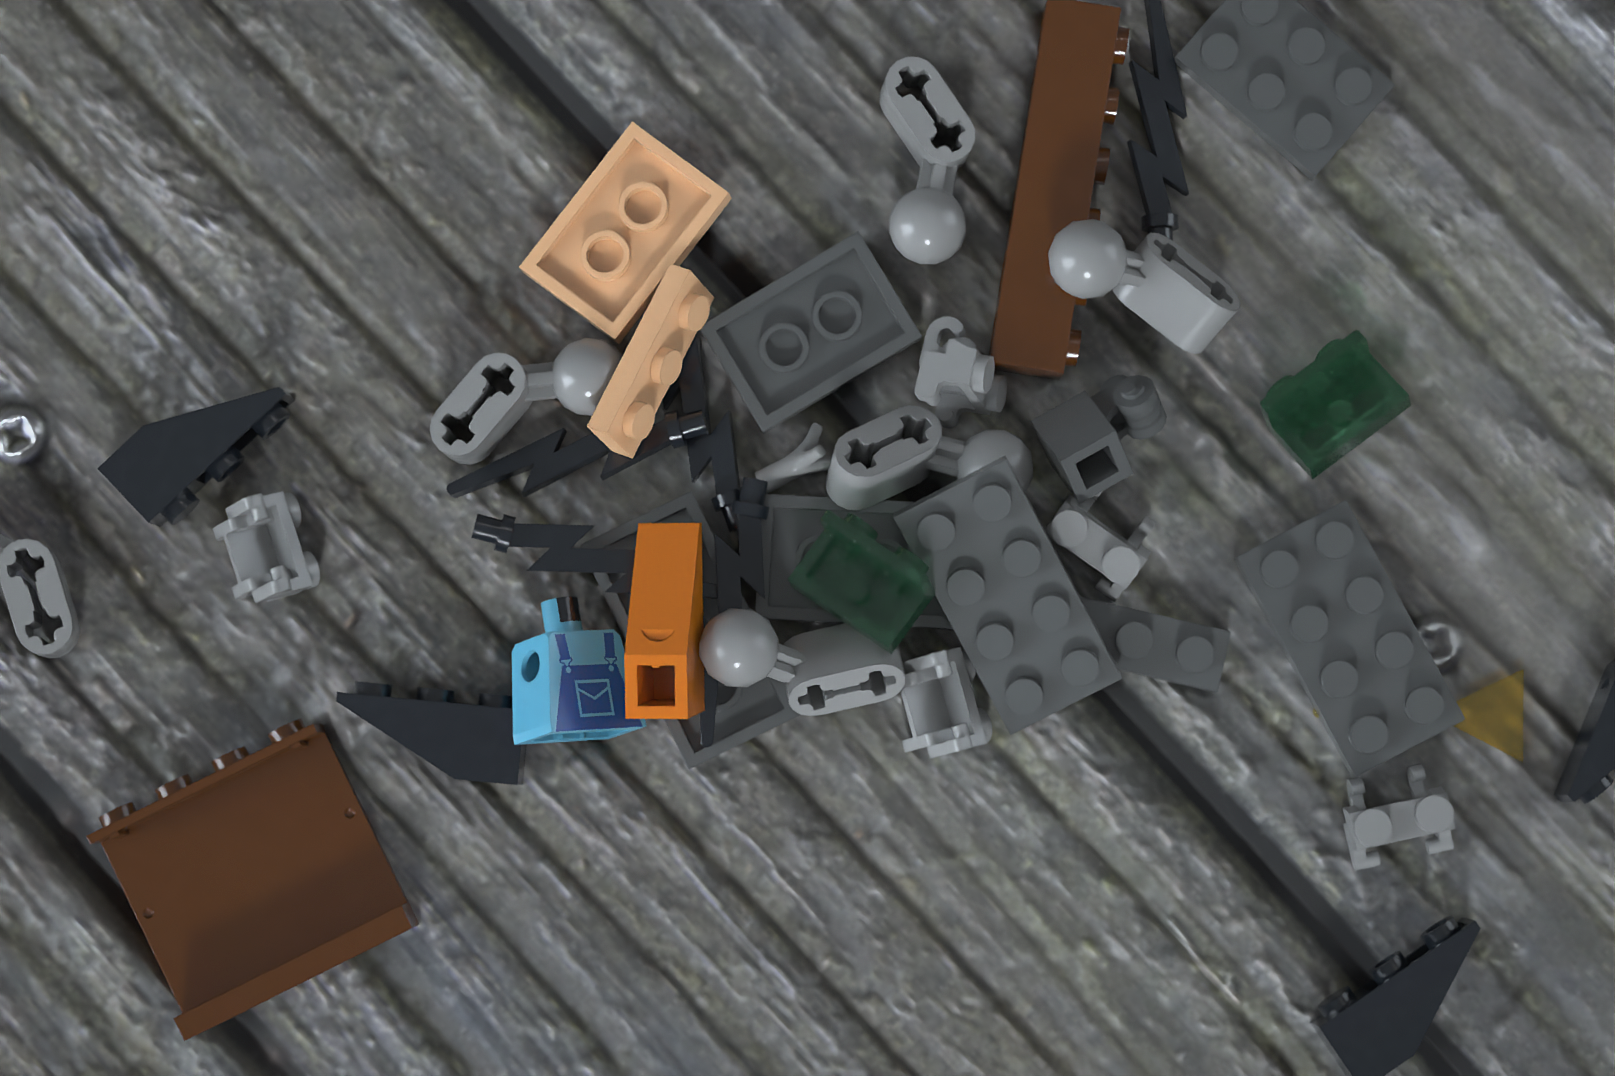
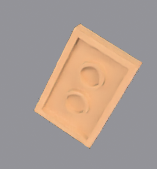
[519,121,732,344]

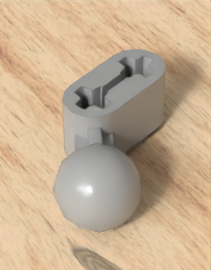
[879,57,975,264]
[1048,219,1241,354]
[430,338,623,465]
[826,405,1033,510]
[0,533,80,658]
[699,608,905,716]

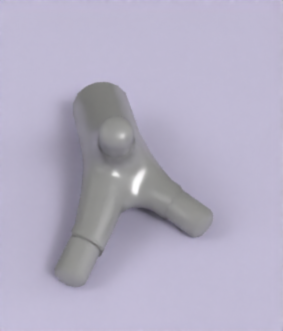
[755,423,832,494]

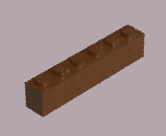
[989,0,1129,380]

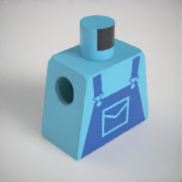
[512,596,646,745]

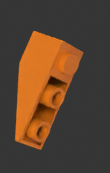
[624,522,705,719]

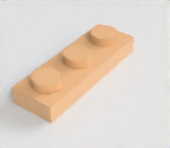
[587,264,715,459]

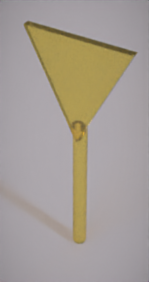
[1313,669,1524,762]

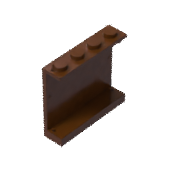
[86,718,420,1041]

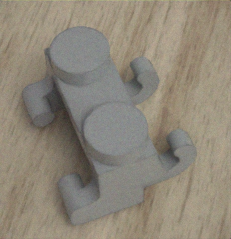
[914,316,1008,428]
[213,491,320,603]
[1045,492,1156,602]
[901,647,992,759]
[1343,764,1456,871]

